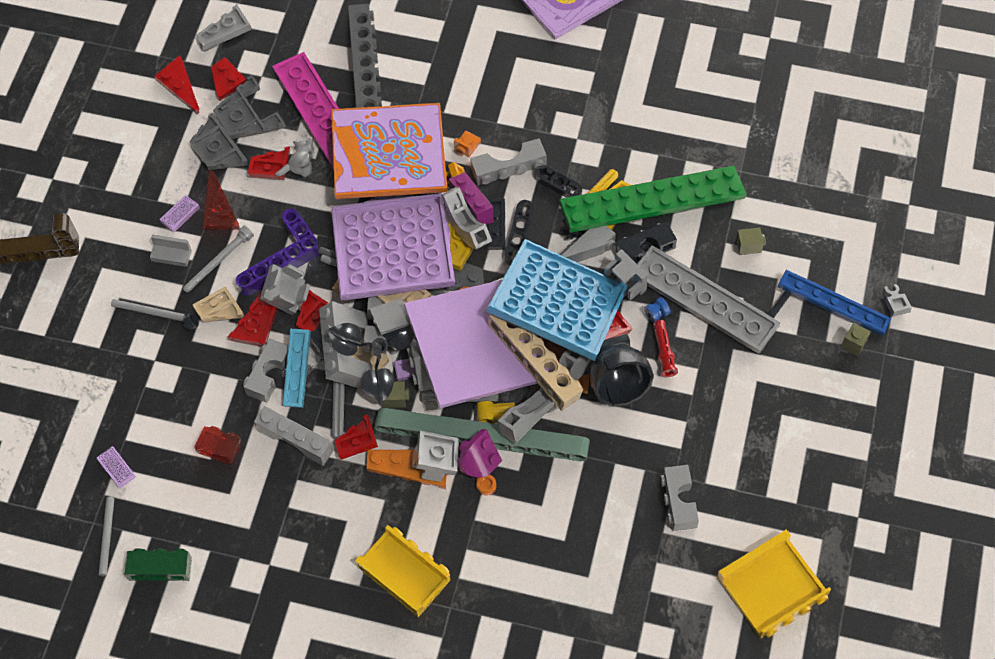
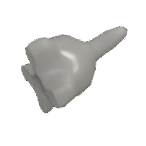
[275,137,314,177]

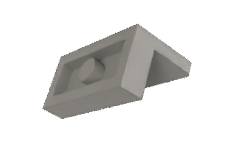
[150,234,192,267]

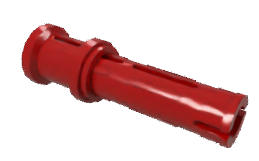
[653,320,678,378]

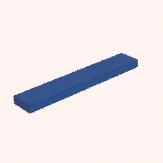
[777,269,891,336]

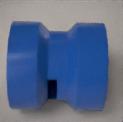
[644,297,671,323]

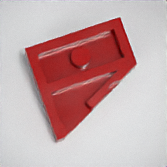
[211,58,247,101]
[248,146,291,180]
[296,290,328,331]
[335,414,378,460]

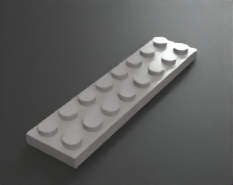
[637,246,780,354]

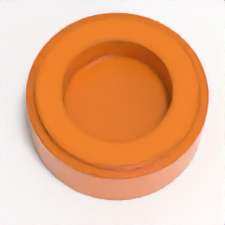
[476,475,496,495]

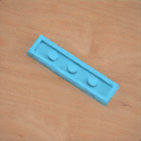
[283,329,311,408]

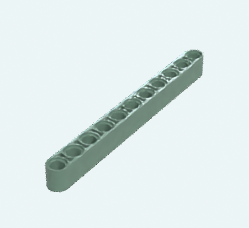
[374,408,590,462]

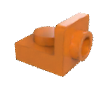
[454,131,481,157]

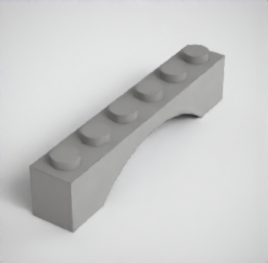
[498,349,592,444]

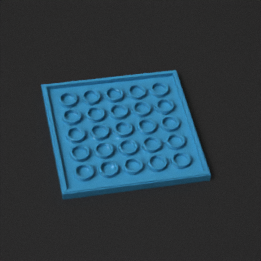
[486,239,628,361]

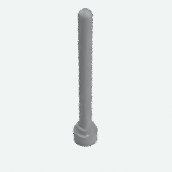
[183,225,254,292]

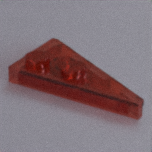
[203,171,240,230]

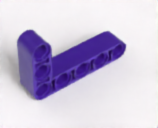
[235,209,319,296]

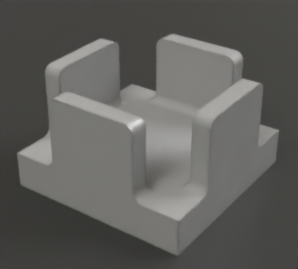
[604,249,648,300]
[260,264,310,315]
[412,430,458,482]

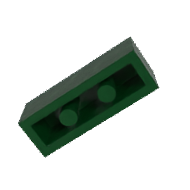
[124,548,192,581]

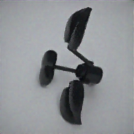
[328,323,414,403]

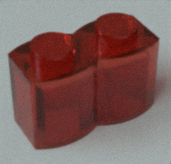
[194,426,242,465]

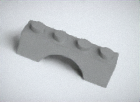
[470,138,547,185]
[254,406,334,466]

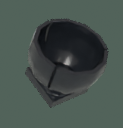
[589,334,654,407]

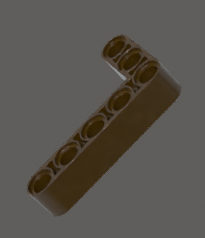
[0,213,79,264]

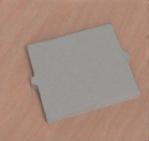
[370,298,410,335]

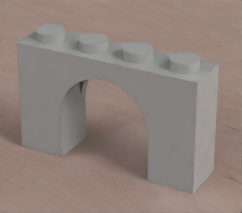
[319,301,373,389]

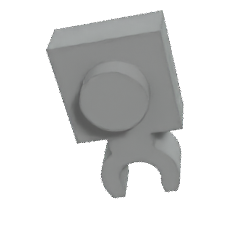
[883,284,912,316]

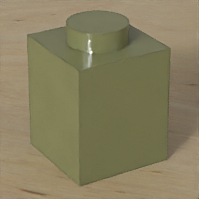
[736,228,766,255]
[841,323,870,356]
[382,381,410,408]

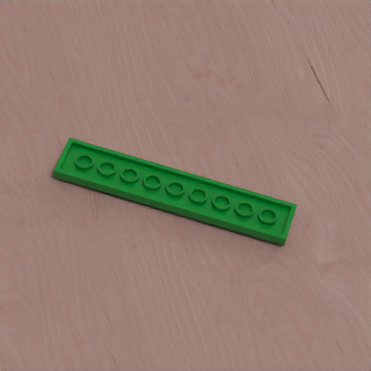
[559,166,747,233]

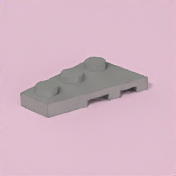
[196,4,252,50]

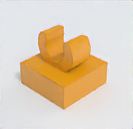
[446,162,465,184]

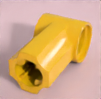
[476,401,515,424]

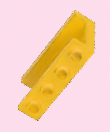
[355,525,450,617]

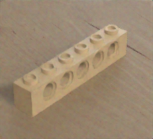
[487,314,583,411]

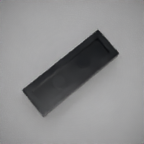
[487,199,506,250]

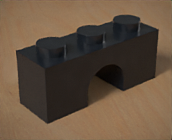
[616,222,677,264]

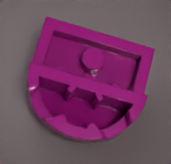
[457,429,502,477]

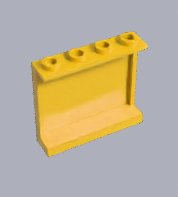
[717,529,831,639]

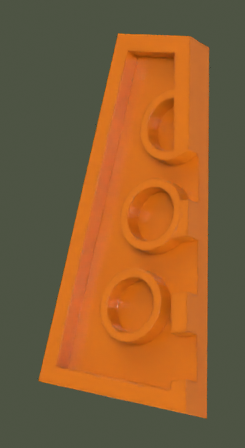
[367,450,446,490]

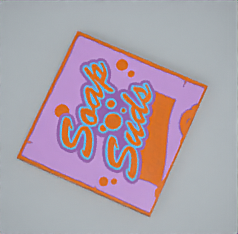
[332,103,447,199]

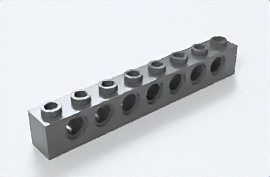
[348,4,382,108]

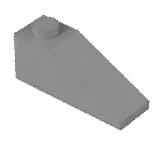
[562,226,616,262]

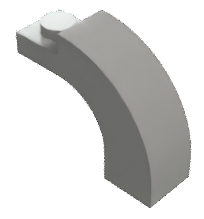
[441,187,492,249]

